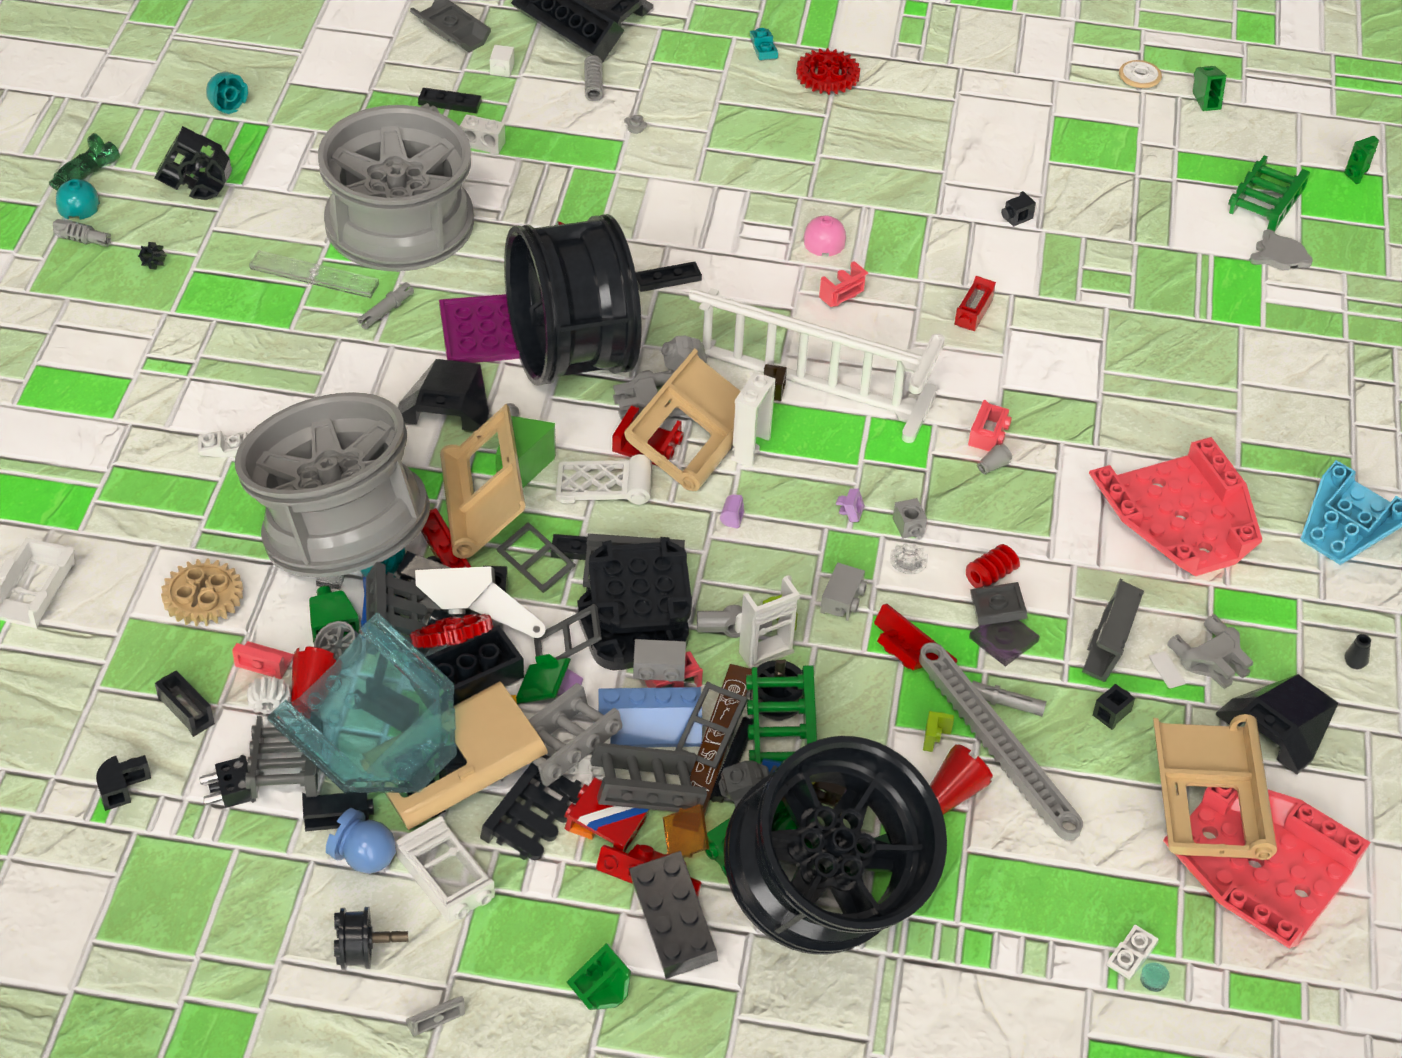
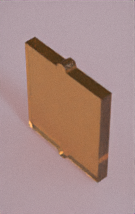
[663,804,709,858]

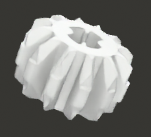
[247,676,291,716]

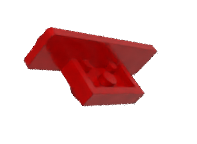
[874,604,957,670]
[596,844,702,897]

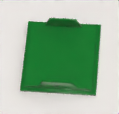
[516,654,571,704]

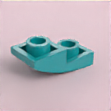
[750,28,778,60]

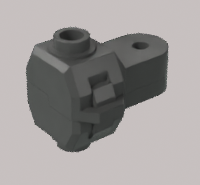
[718,761,770,807]

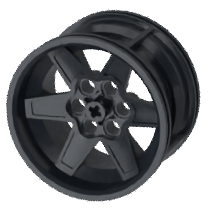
[504,214,642,386]
[724,736,947,955]

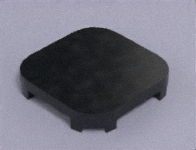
[589,537,692,633]
[577,587,689,671]

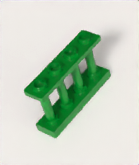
[1228,155,1310,232]
[746,665,817,764]

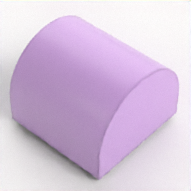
[720,495,744,529]

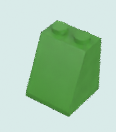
[496,416,556,488]

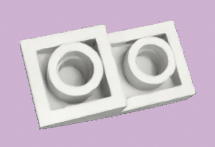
[198,430,248,457]
[1106,925,1159,980]

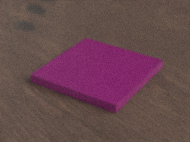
[439,294,520,363]

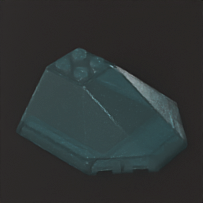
[266,612,457,793]

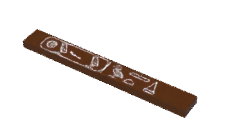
[674,664,751,833]

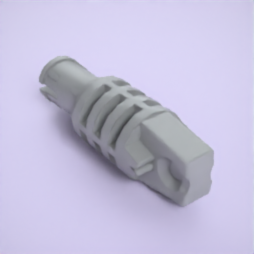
[53,219,111,247]

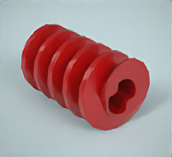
[966,544,1020,588]

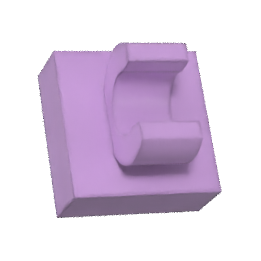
[836,489,865,522]

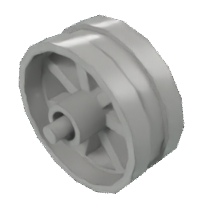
[314,621,363,669]

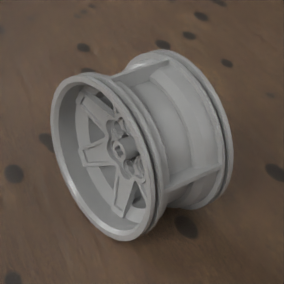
[318,105,474,271]
[235,392,430,577]

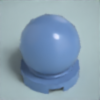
[326,808,396,874]

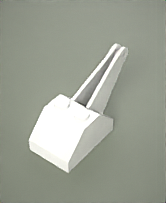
[415,566,546,638]

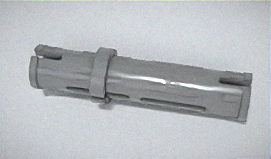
[357,282,414,329]
[972,681,1047,717]

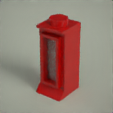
[954,276,996,332]

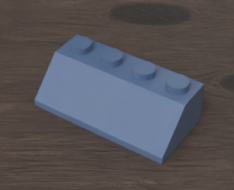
[598,687,702,748]

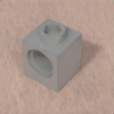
[893,498,927,539]

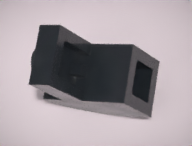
[96,755,151,811]

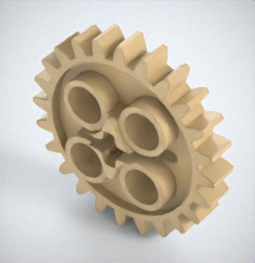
[161,558,243,627]

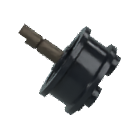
[749,659,803,721]
[334,907,409,970]

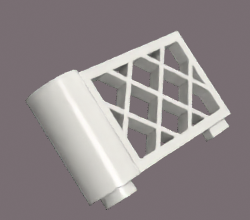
[556,454,652,505]

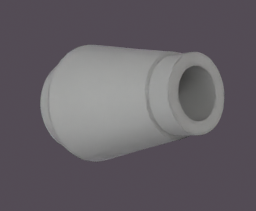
[977,444,1012,475]

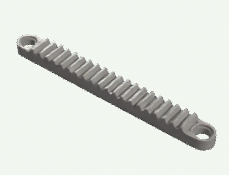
[919,643,1083,840]

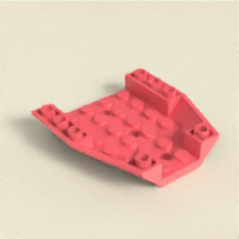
[1089,437,1262,576]
[1163,787,1371,949]

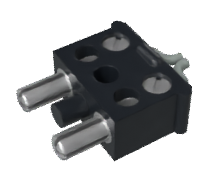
[199,755,264,808]

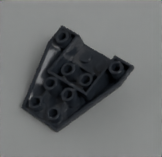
[581,0,653,27]
[398,359,489,431]
[1216,674,1338,775]

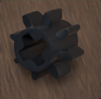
[138,242,167,270]

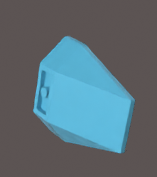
[1300,460,1402,565]

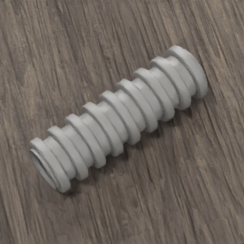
[584,55,603,101]

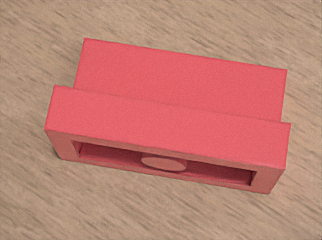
[232,641,294,679]

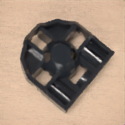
[154,126,232,200]

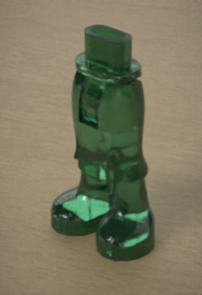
[49,133,120,190]

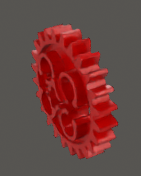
[796,48,860,95]
[410,614,493,648]

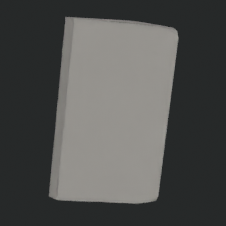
[405,996,465,1036]

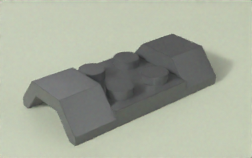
[410,0,491,53]

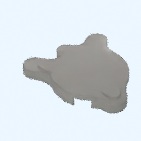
[1250,229,1313,270]

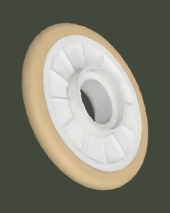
[1119,60,1162,88]

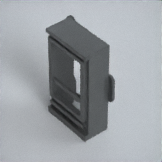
[1082,578,1144,682]

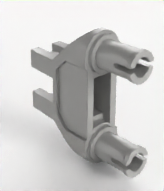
[613,370,686,422]
[1167,614,1253,689]

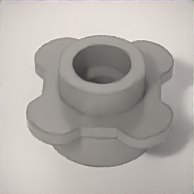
[624,115,647,134]

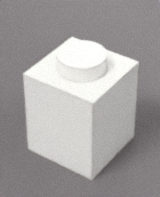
[490,45,514,77]

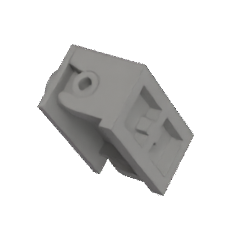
[820,562,867,621]
[633,639,686,682]

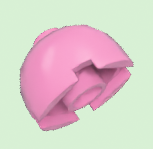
[804,215,846,256]

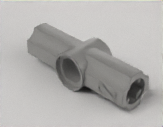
[697,605,772,638]

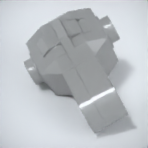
[661,336,707,373]

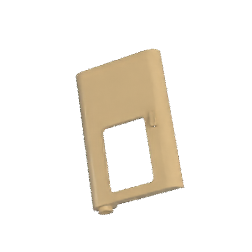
[625,348,741,491]
[440,404,526,559]
[360,681,548,830]
[1153,714,1277,860]

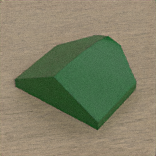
[567,943,631,1010]

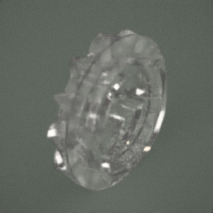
[890,542,928,574]

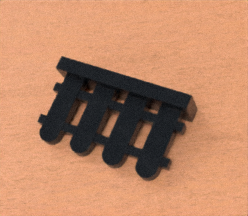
[480,754,582,860]

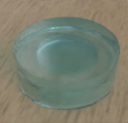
[1140,963,1170,992]

